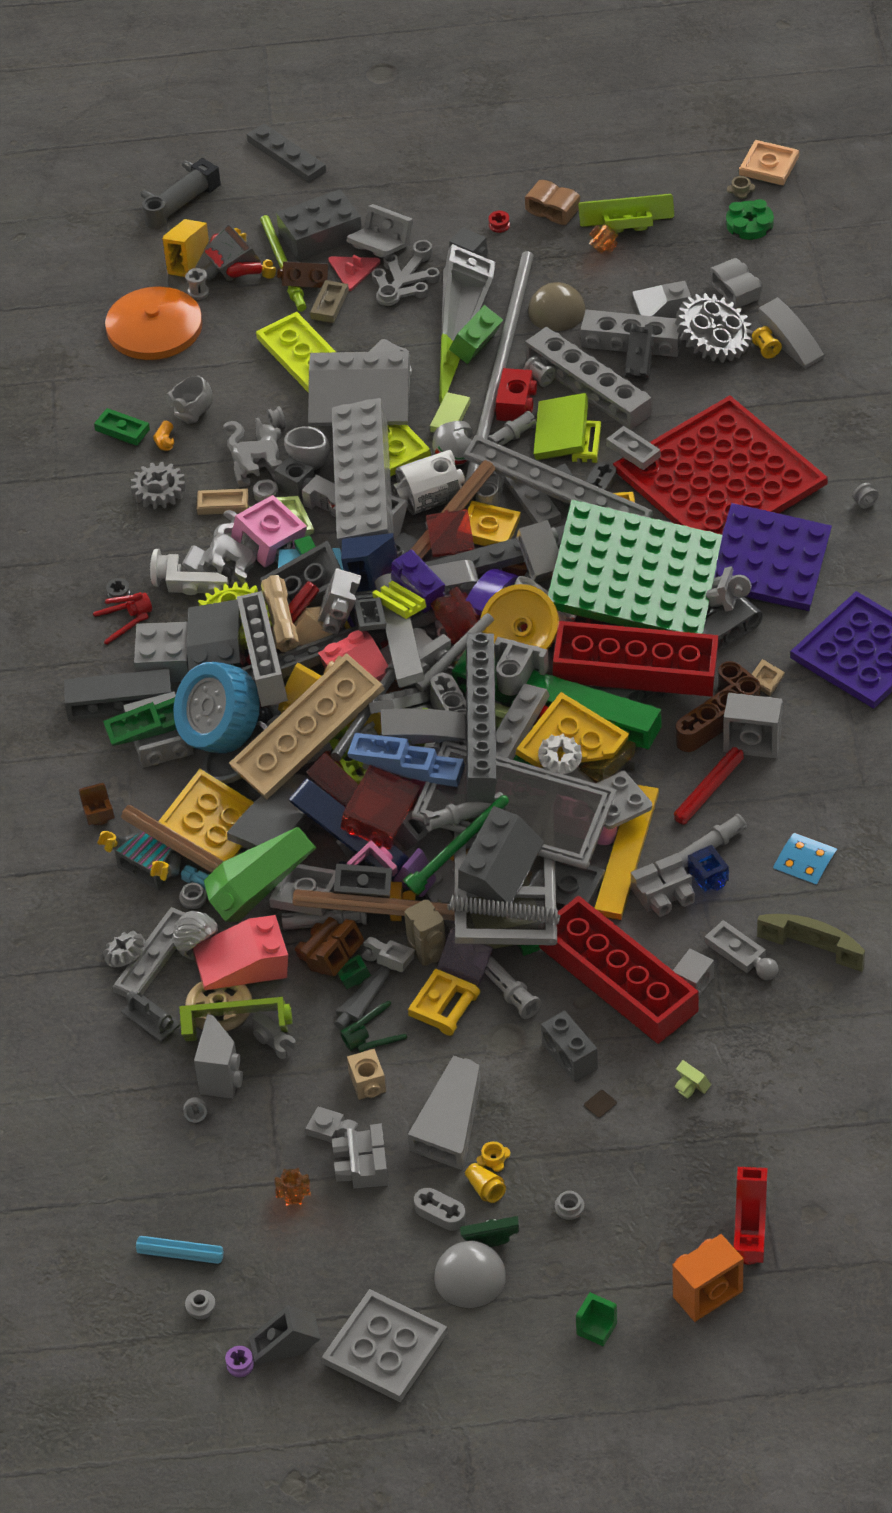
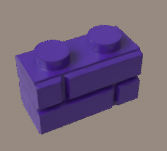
[391,550,445,613]

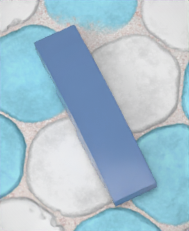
[347,733,465,787]

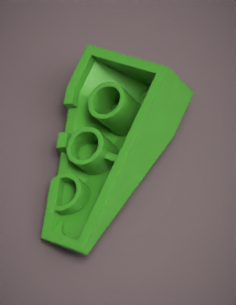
[204,827,316,922]

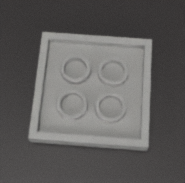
[322,1289,448,1403]

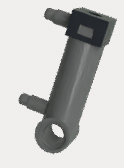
[140,158,221,229]

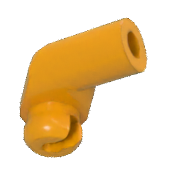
[153,421,174,451]

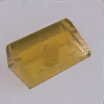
[580,741,636,782]

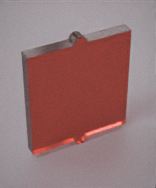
[426,509,475,557]

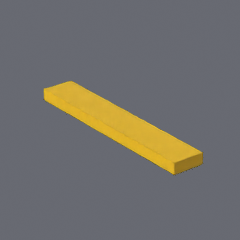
[595,785,659,920]

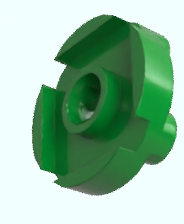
[726,199,774,240]

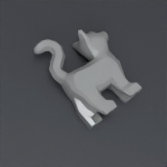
[223,418,282,488]
[196,510,259,588]

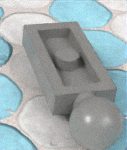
[705,920,779,980]

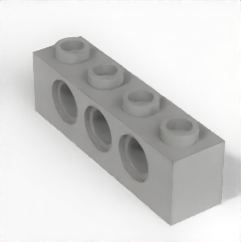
[581,310,682,357]

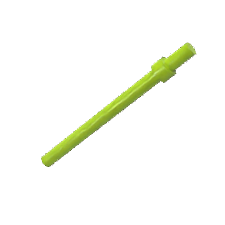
[260,215,307,312]

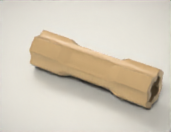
[261,575,299,652]

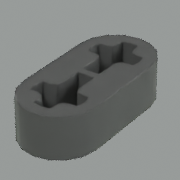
[585,461,617,491]

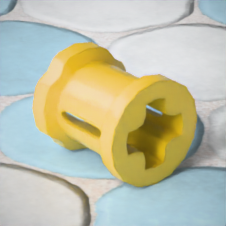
[752,326,782,359]

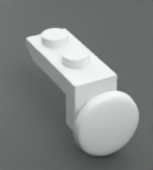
[150,549,230,595]

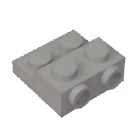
[269,864,336,916]

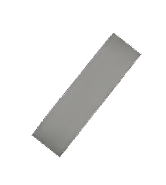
[414,1188,466,1231]

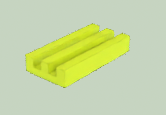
[572,421,601,463]
[372,581,426,619]

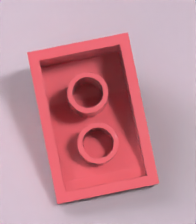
[193,915,288,990]

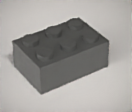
[276,189,362,262]

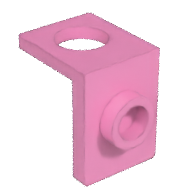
[347,840,398,876]

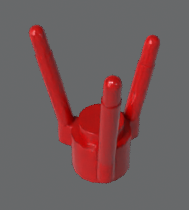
[93,592,152,645]

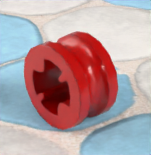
[488,211,510,233]

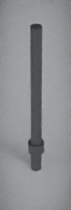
[331,661,397,761]

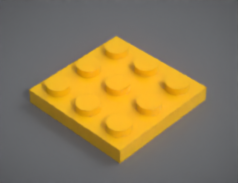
[158,769,254,861]

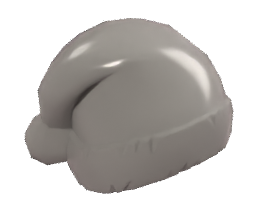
[284,426,330,471]

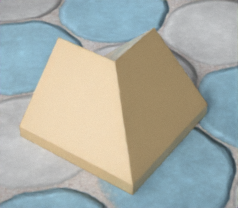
[294,606,332,646]

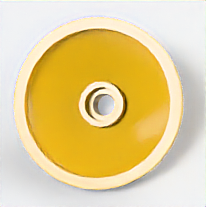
[480,584,559,655]

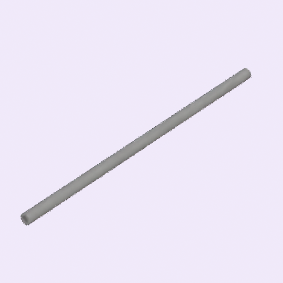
[464,251,534,484]

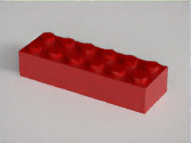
[553,621,719,697]
[538,895,699,1044]

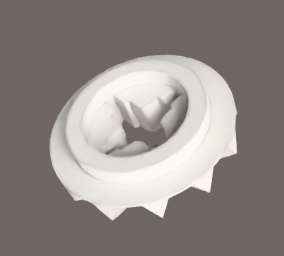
[538,733,582,774]

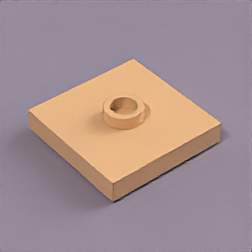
[739,140,799,185]

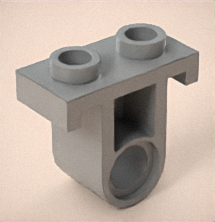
[494,637,549,696]

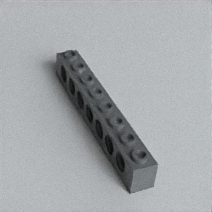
[466,632,496,803]

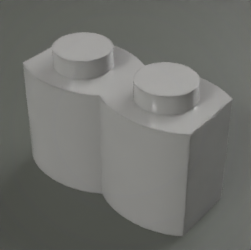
[710,258,762,309]

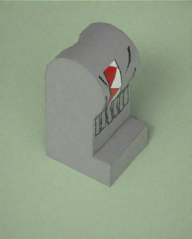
[302,475,336,517]

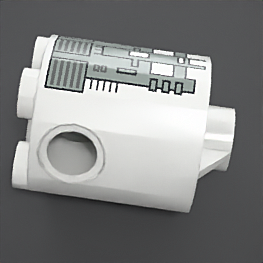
[392,450,465,515]

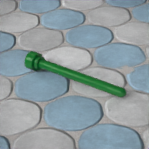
[403,795,509,896]

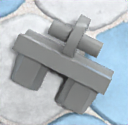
[706,566,752,612]

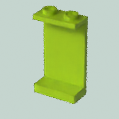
[179,997,292,1041]

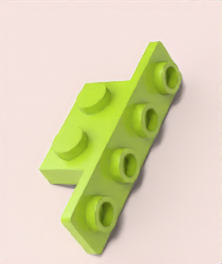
[578,194,674,233]

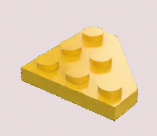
[515,692,629,768]

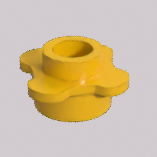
[477,1141,510,1172]

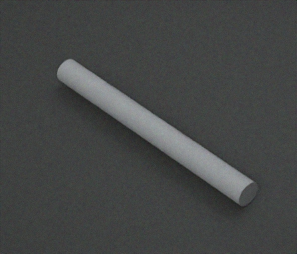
[415,613,494,692]

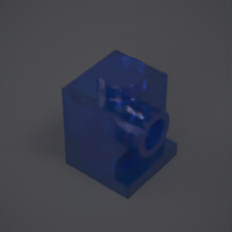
[688,845,729,891]

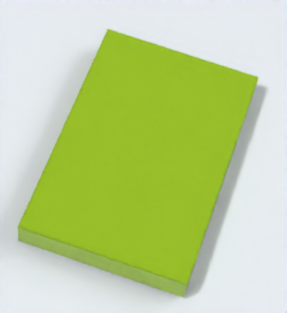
[534,393,588,460]

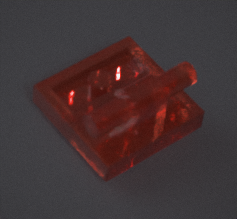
[430,587,480,645]

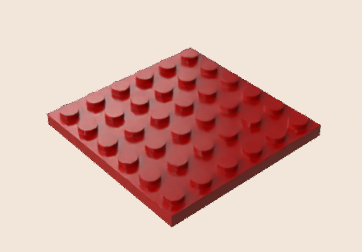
[613,396,828,535]

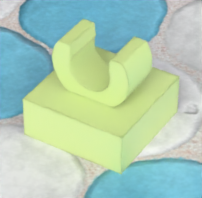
[675,1060,711,1099]

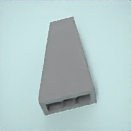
[408,1055,481,1170]

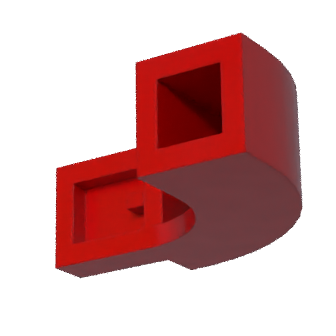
[733,1167,768,1265]

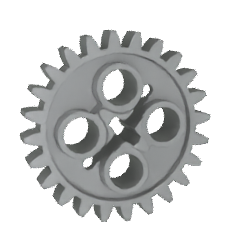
[674,293,753,362]

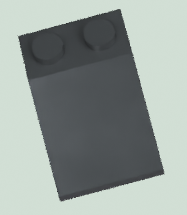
[260,540,342,608]
[187,599,247,671]

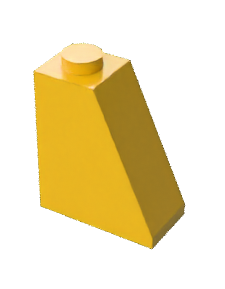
[162,219,209,277]

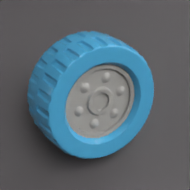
[174,662,272,753]

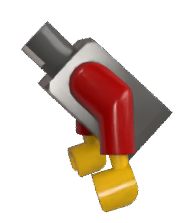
[203,223,276,282]

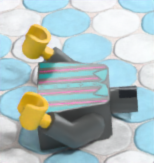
[97,830,181,890]

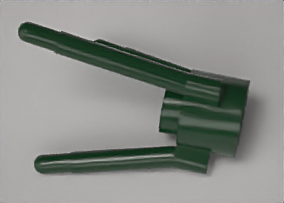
[340,1001,407,1053]

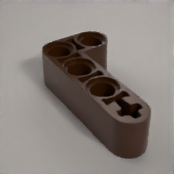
[676,661,760,752]

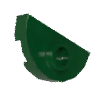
[460,1216,519,1247]

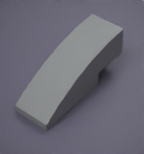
[758,297,824,369]
[381,709,466,744]

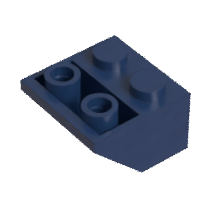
[341,533,398,592]

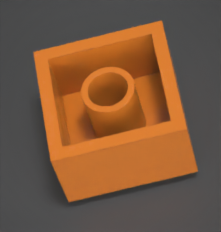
[672,1234,744,1322]

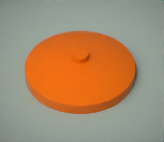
[105,287,202,360]

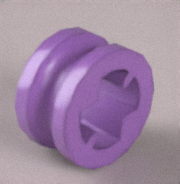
[225,1346,254,1377]

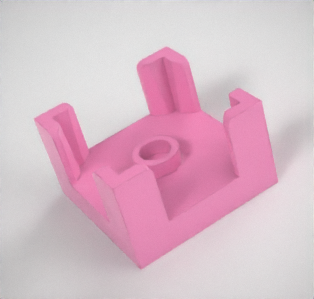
[231,495,307,568]

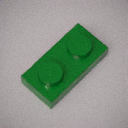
[94,408,150,446]

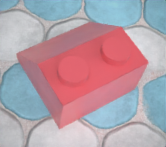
[318,630,388,681]

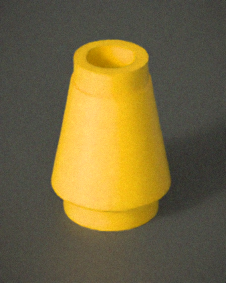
[465,1163,506,1203]

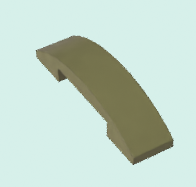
[757,914,865,972]

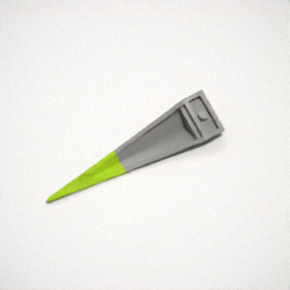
[439,244,496,404]

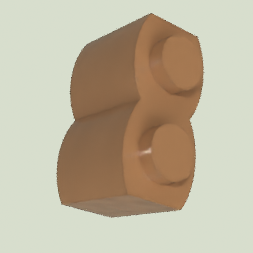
[525,180,580,225]

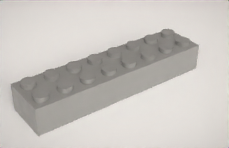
[332,398,394,550]

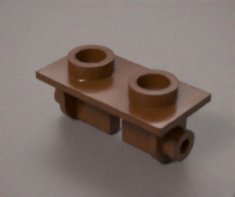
[277,261,328,288]

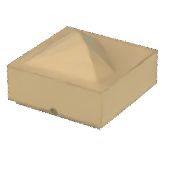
[752,659,785,696]

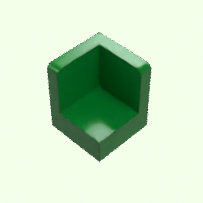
[576,1292,617,1347]

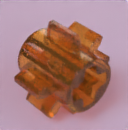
[589,224,618,254]
[274,1168,311,1205]

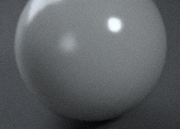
[434,1241,506,1308]

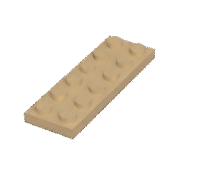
[229,653,385,799]

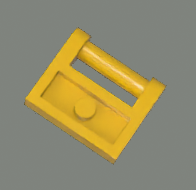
[408,969,480,1036]

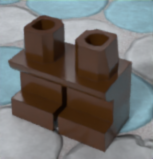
[295,917,365,977]

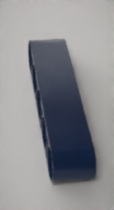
[288,778,409,881]

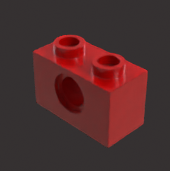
[496,368,537,421]

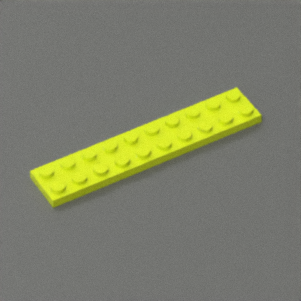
[256,312,431,477]

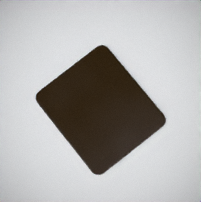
[584,1090,617,1118]

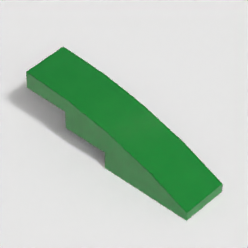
[103,697,177,746]

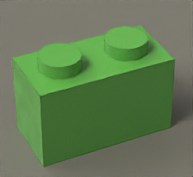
[449,305,503,364]

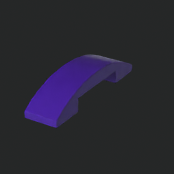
[462,569,519,615]

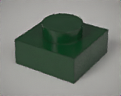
[338,955,371,989]

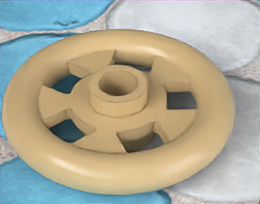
[185,981,252,1031]

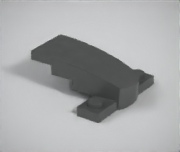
[227,774,353,849]

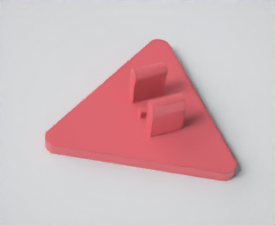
[328,255,380,291]

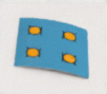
[773,833,837,884]

